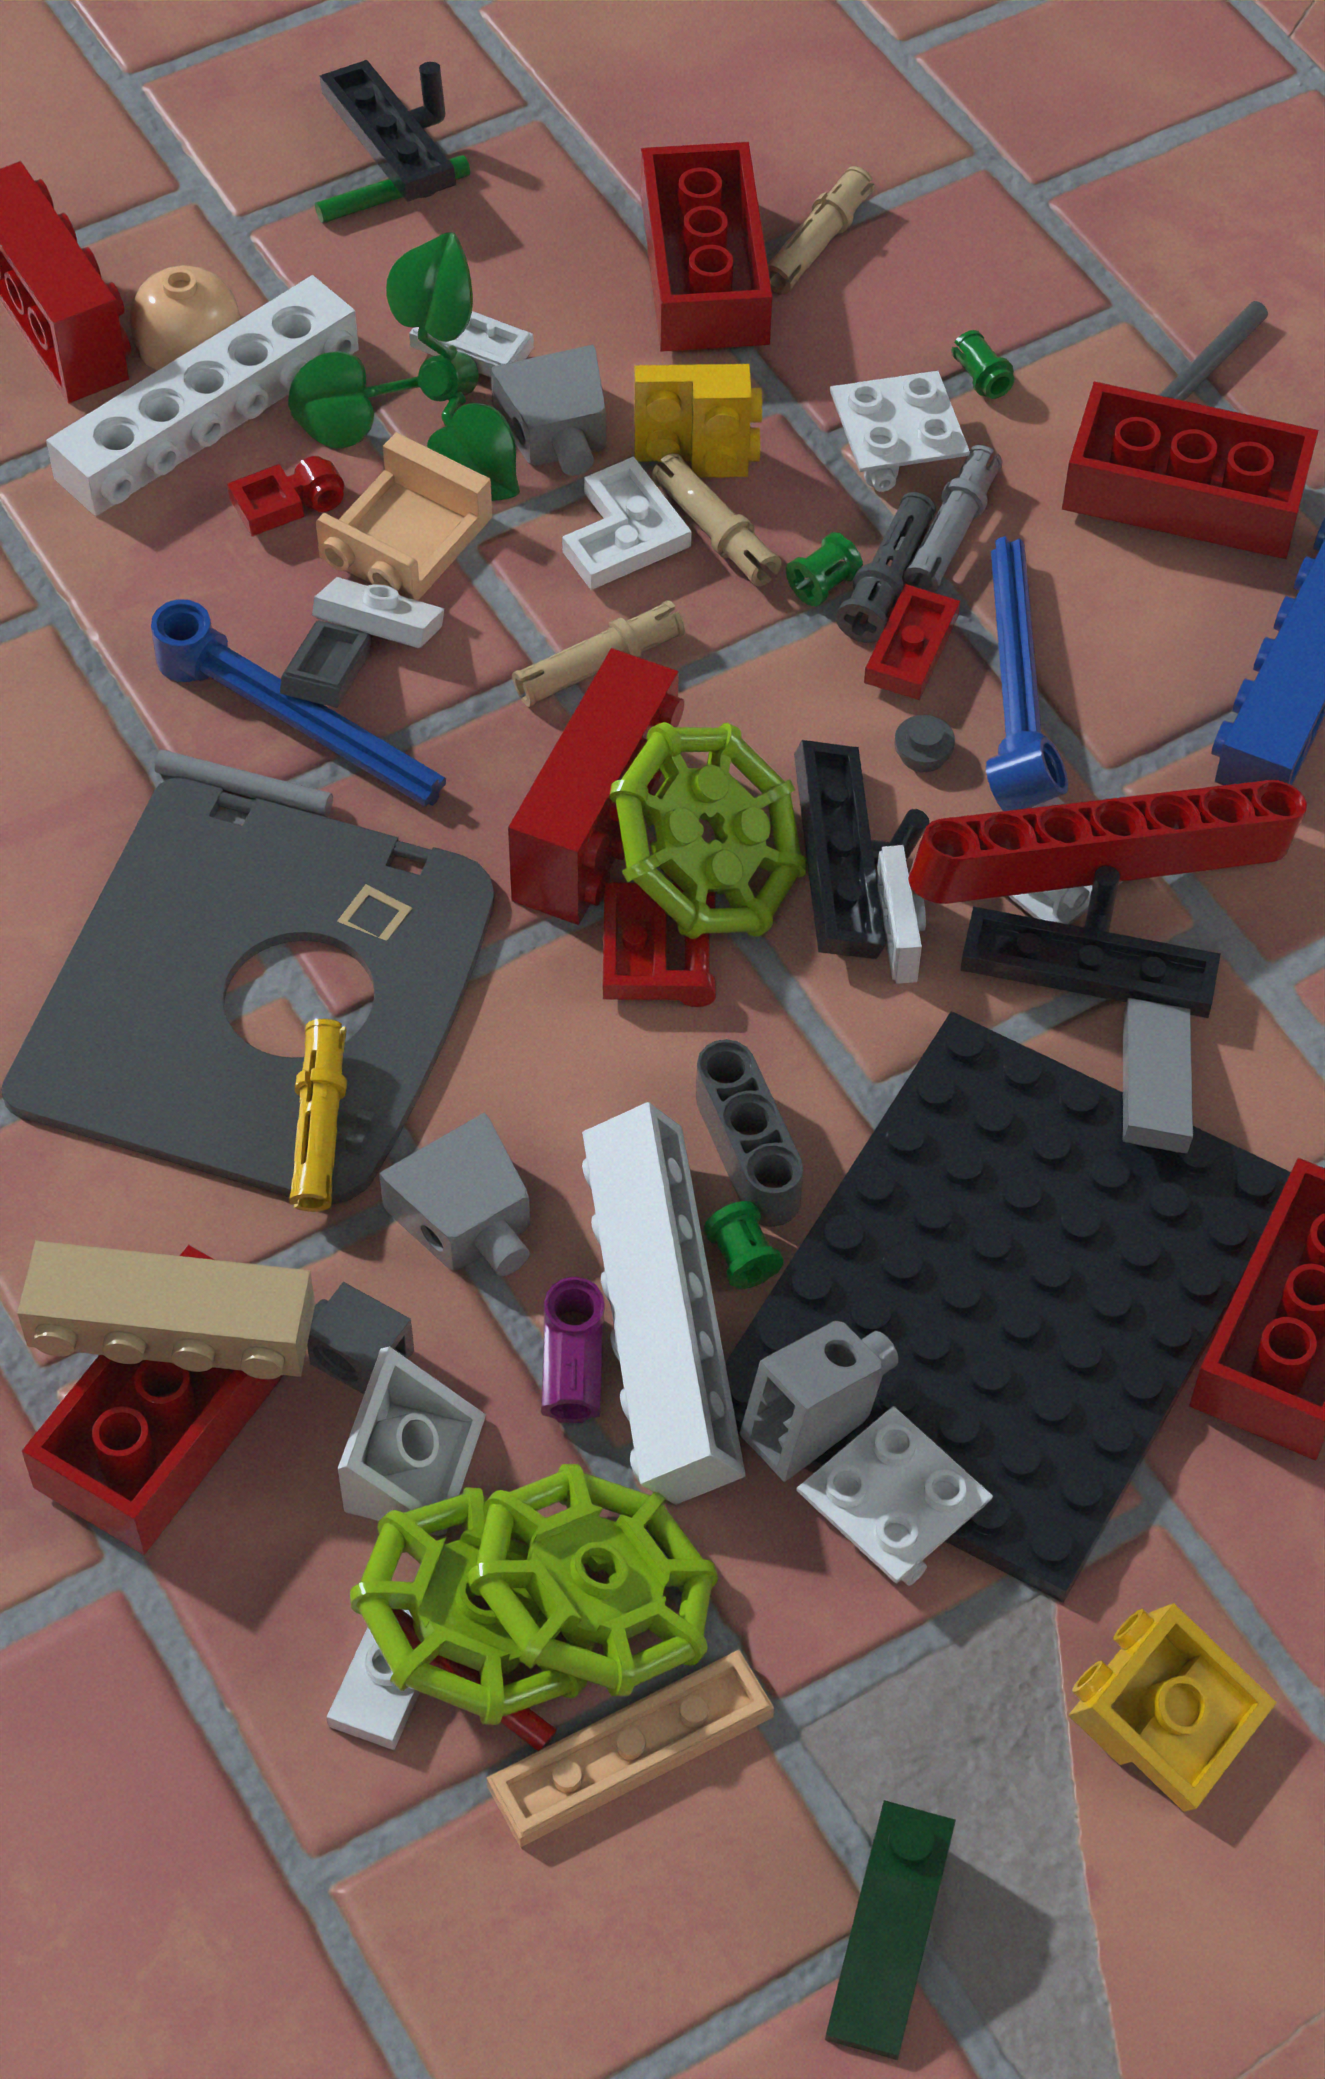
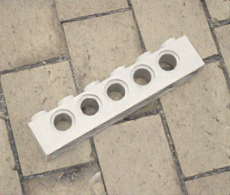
[46,275,359,517]

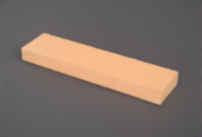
[486,1649,774,1848]

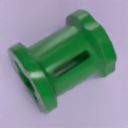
[785,532,863,607]
[703,1201,784,1289]

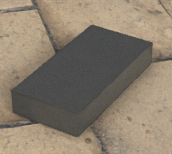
[280,620,373,708]

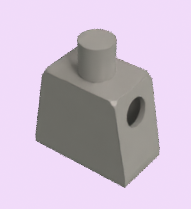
[491,345,606,476]
[379,1112,530,1276]
[740,1321,898,1482]

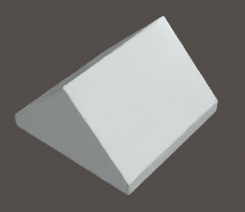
[338,1346,486,1536]

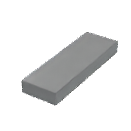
[1123,998,1193,1153]

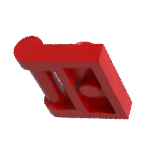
[603,882,716,1007]

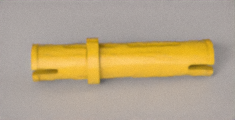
[289,1019,347,1212]

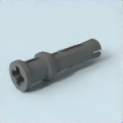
[836,492,936,643]

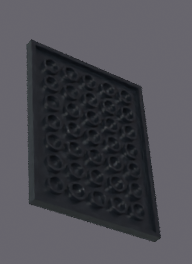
[725,1011,1291,1603]

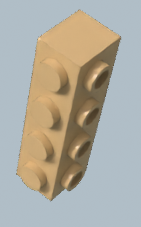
[17,1240,315,1379]

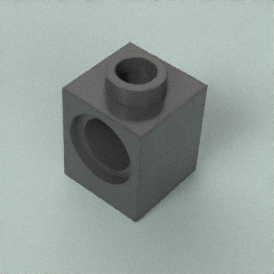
[307,1282,414,1394]

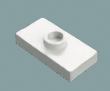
[409,311,534,377]
[312,577,444,648]
[876,845,926,984]
[326,1609,420,1750]

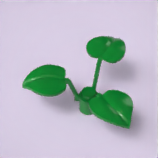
[288,232,520,501]

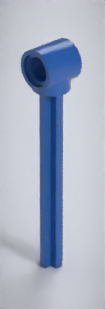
[986,536,1068,811]
[151,599,446,807]

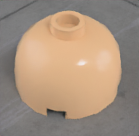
[130,265,240,370]

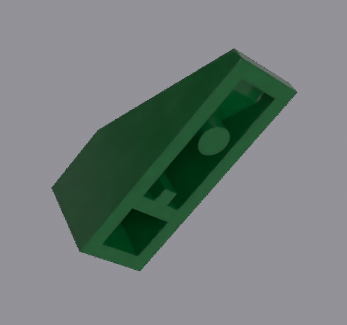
[825,1800,956,2060]

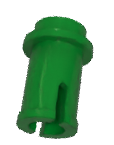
[951,330,1015,399]

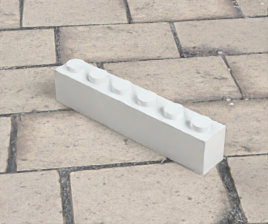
[582,1102,746,1505]

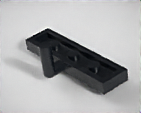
[319,60,456,202]
[794,740,929,959]
[960,866,1221,1018]

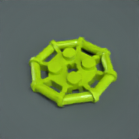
[610,722,807,939]
[467,1464,719,1696]
[350,1487,595,1725]

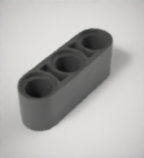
[696,1039,803,1227]

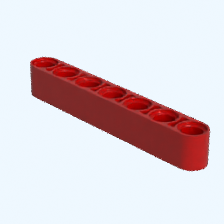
[908,780,1307,904]

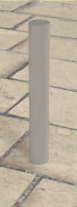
[154,749,333,817]

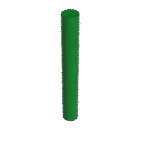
[315,155,470,223]

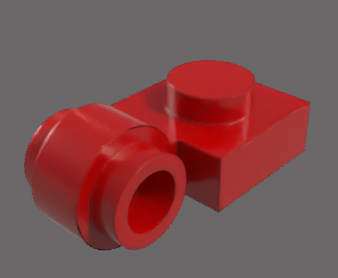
[227,456,344,537]

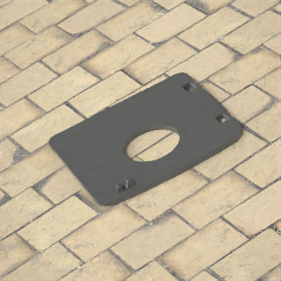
[1,778,494,1205]

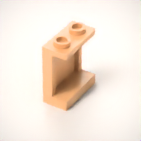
[316,432,492,601]

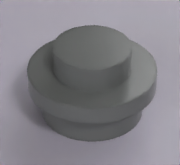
[894,715,955,772]

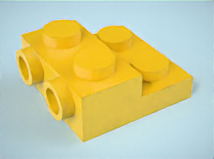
[634,364,762,478]
[1068,1603,1277,1812]

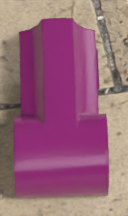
[541,1277,605,1423]

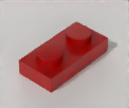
[864,584,960,701]

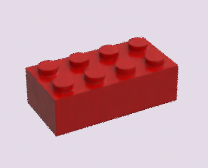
[641,142,773,352]
[0,161,132,404]
[1062,381,1319,559]
[508,648,684,926]
[1189,1158,1325,1461]
[22,1245,284,1555]

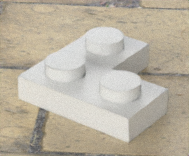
[562,456,691,590]

